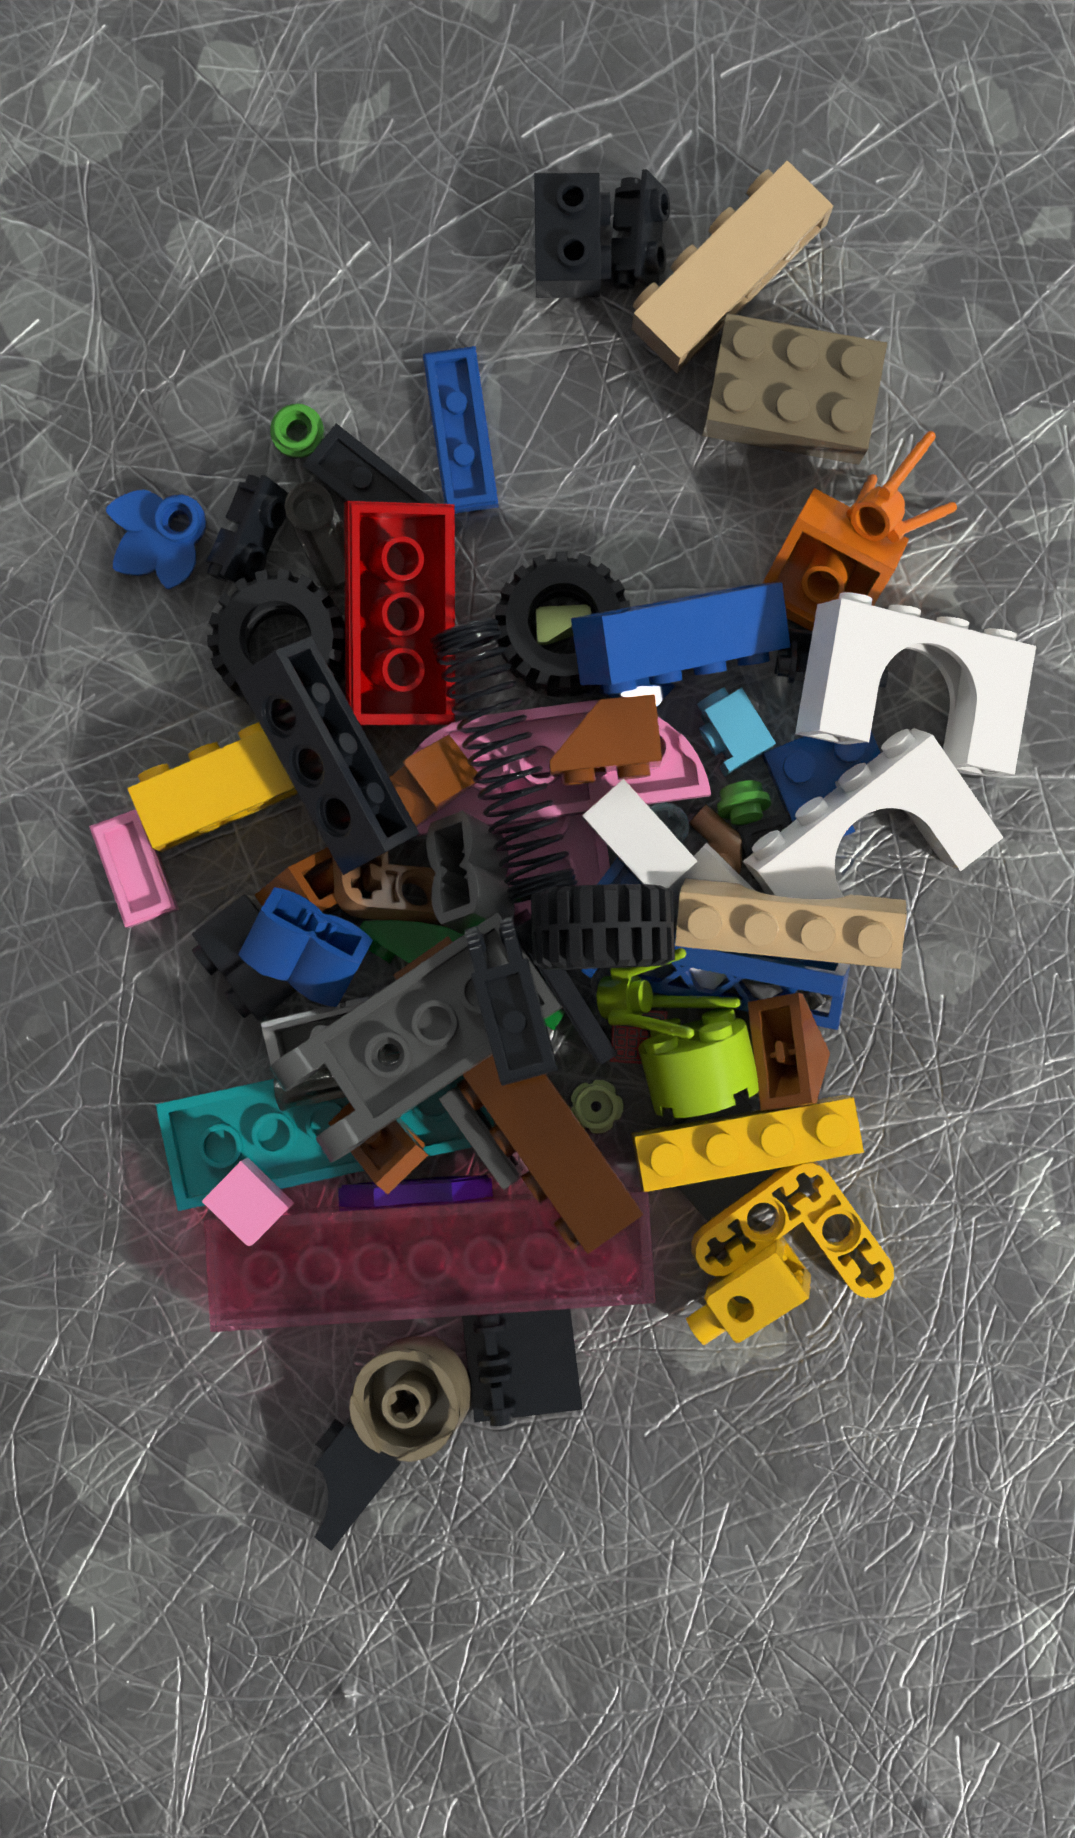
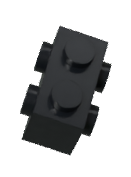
[534,173,611,298]

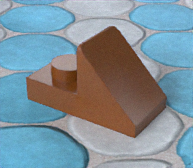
[389,734,482,827]
[328,1102,428,1194]

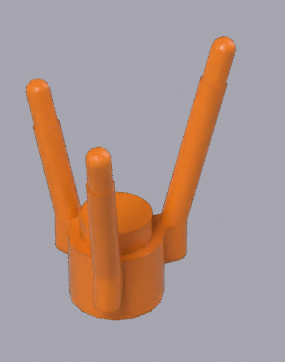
[846,431,957,543]

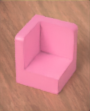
[202,1158,294,1246]

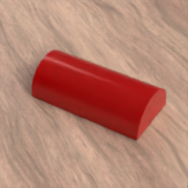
[344,501,455,725]

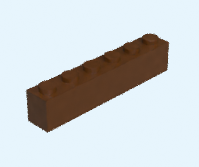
[393,937,644,1254]

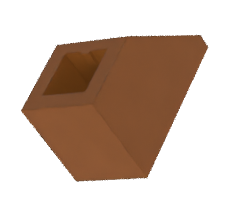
[549,694,662,785]

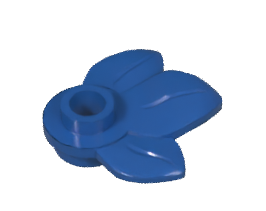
[106,489,207,590]

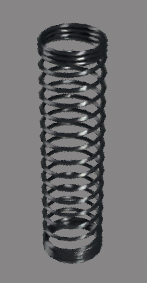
[430,618,578,904]

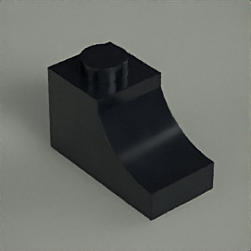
[314,1417,401,1551]

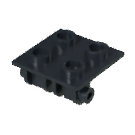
[462,1300,583,1426]

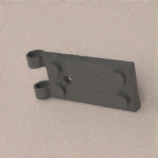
[269,912,562,1163]

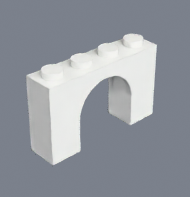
[795,592,1036,777]
[743,728,1003,899]

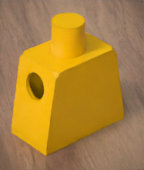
[686,1236,811,1345]

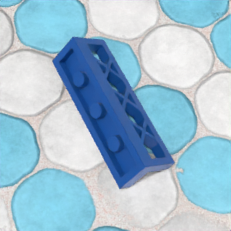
[637,928,851,1030]

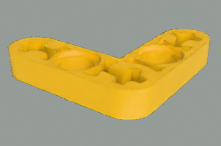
[691,1161,894,1298]

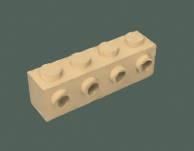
[632,161,833,373]

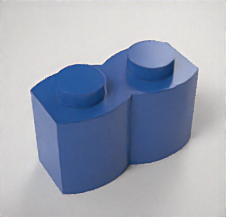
[238,887,373,1007]

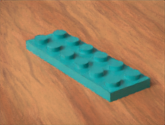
[155,1051,495,1211]

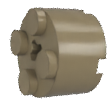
[349,1336,472,1462]

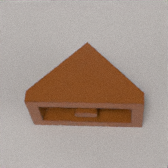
[748,992,830,1112]

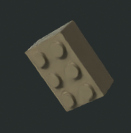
[702,313,887,465]

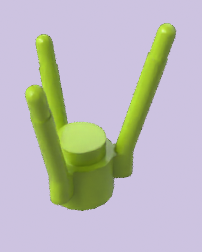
[596,948,741,1038]

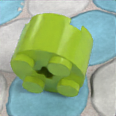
[638,1008,759,1118]

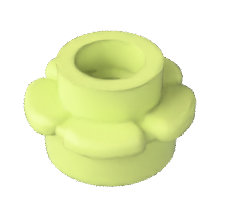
[571,1080,623,1133]

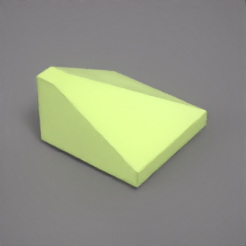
[536,605,591,645]

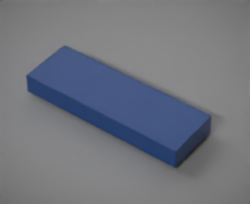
[423,346,499,514]

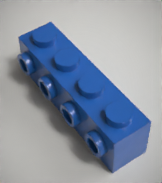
[571,582,790,694]

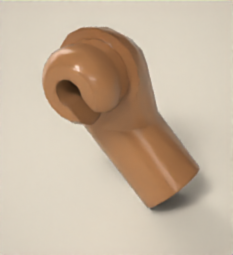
[688,804,742,874]

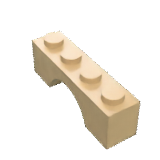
[675,878,907,969]

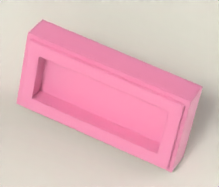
[89,809,179,928]

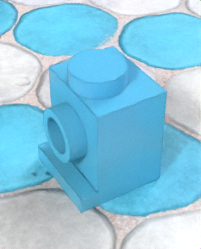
[697,687,776,777]

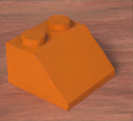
[762,488,909,631]

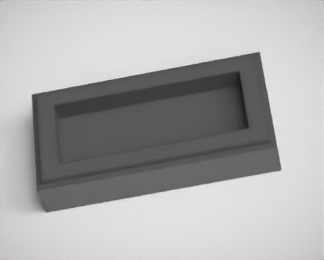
[439,1086,523,1190]

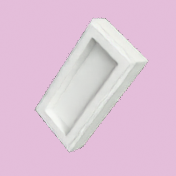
[582,779,698,888]

